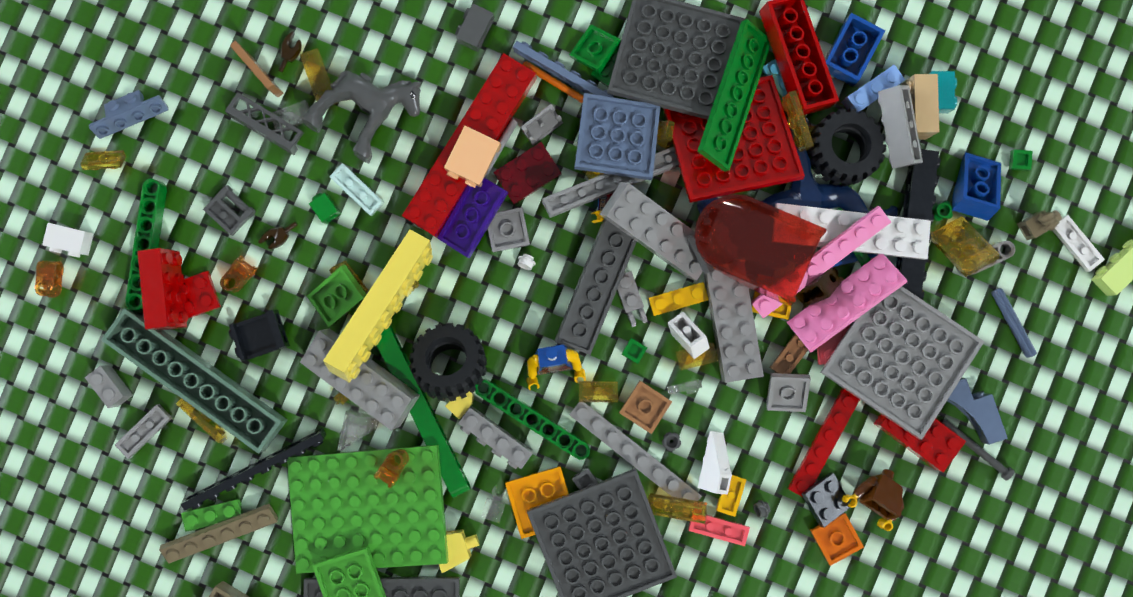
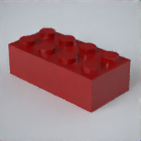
[137,248,188,330]
[873,414,966,473]

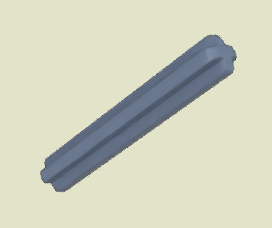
[991,288,1037,358]

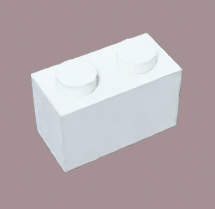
[42,223,94,258]
[668,312,710,359]

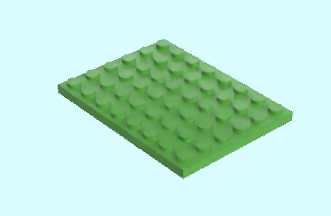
[287,445,449,574]

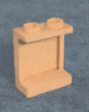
[444,126,501,188]

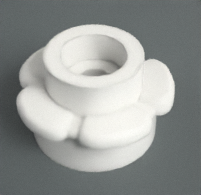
[518,254,536,270]

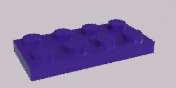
[437,177,509,258]

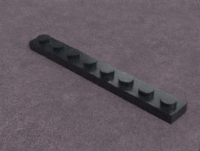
[180,428,326,511]

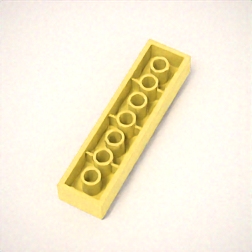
[323,230,433,383]

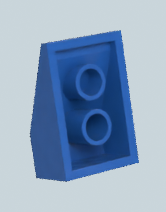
[952,152,1001,221]

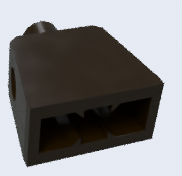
[795,267,841,307]

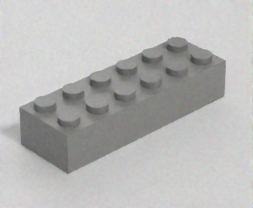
[599,182,703,281]
[703,262,764,383]
[300,328,420,431]

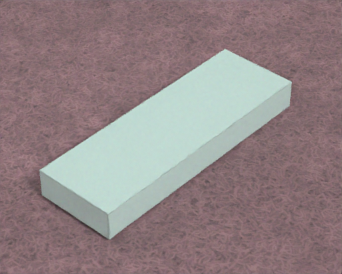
[329,163,384,217]

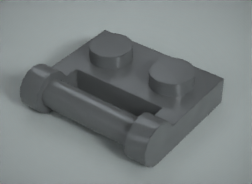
[203,185,256,236]

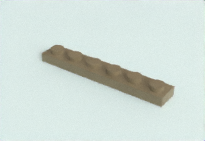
[159,504,278,563]

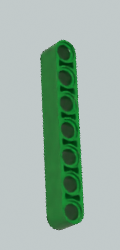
[125,179,167,311]
[475,379,590,460]

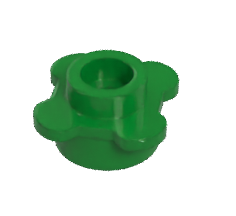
[932,201,953,221]

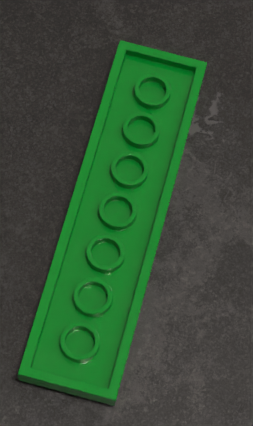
[697,19,770,171]

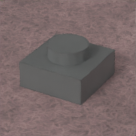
[572,466,599,490]

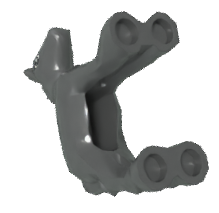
[302,71,421,164]

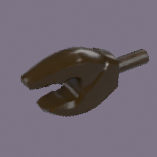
[278,31,302,73]
[258,222,298,249]

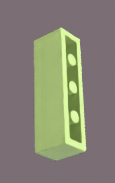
[1091,239,1133,296]

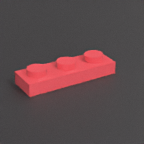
[688,511,750,546]

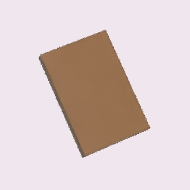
[230,41,284,97]

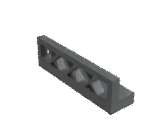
[225,92,304,155]

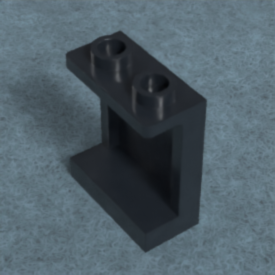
[229,310,290,361]

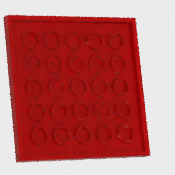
[663,75,805,203]

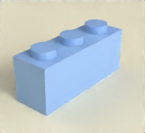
[841,64,905,113]

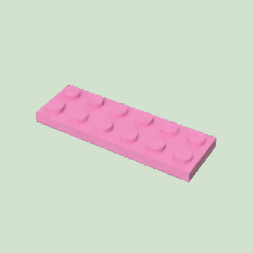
[787,254,907,353]

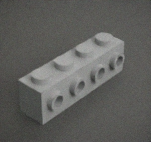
[878,85,923,169]
[459,406,533,469]

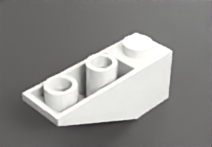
[698,431,732,495]

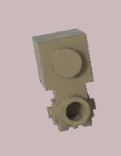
[1017,210,1062,240]

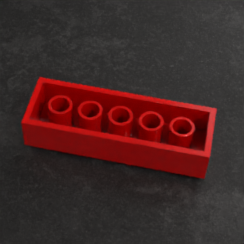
[759,0,839,117]

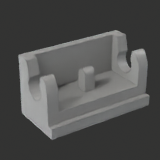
[521,104,563,146]

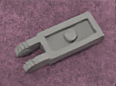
[617,271,648,327]

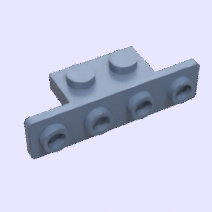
[89,90,169,139]

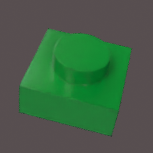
[1009,149,1033,171]
[621,338,648,364]

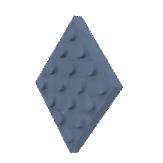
[574,93,660,180]

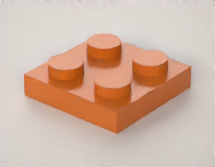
[810,512,864,566]

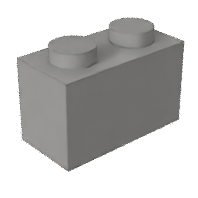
[85,365,133,408]

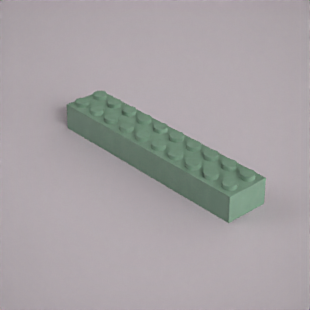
[101,308,287,454]

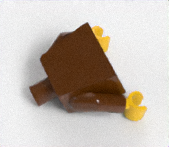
[842,469,904,531]

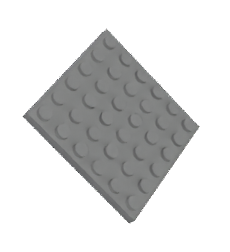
[820,286,985,440]

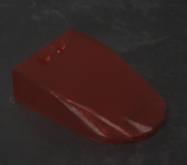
[695,194,827,307]

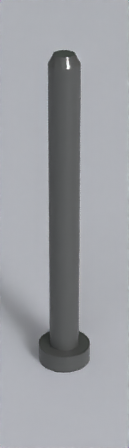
[941,419,1015,481]

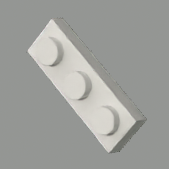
[1052,215,1105,272]

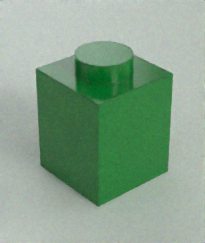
[309,193,342,224]

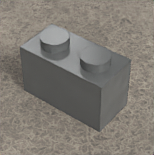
[455,3,495,52]

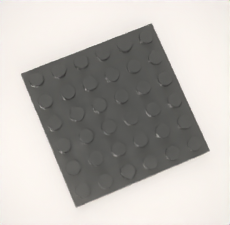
[607,0,745,120]
[527,468,677,597]

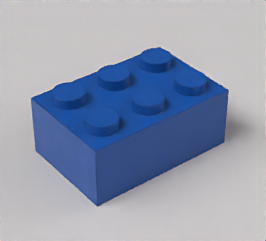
[825,13,886,87]

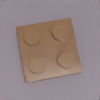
[619,380,672,434]

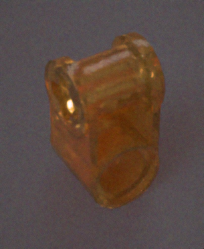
[220,256,257,293]
[35,260,64,298]
[374,449,409,489]

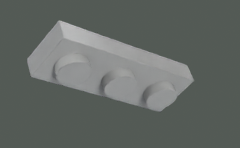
[115,404,172,459]

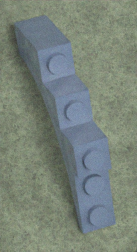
[947,378,1008,445]

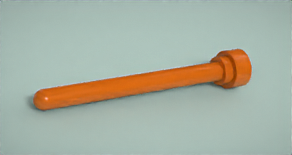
[523,61,584,103]

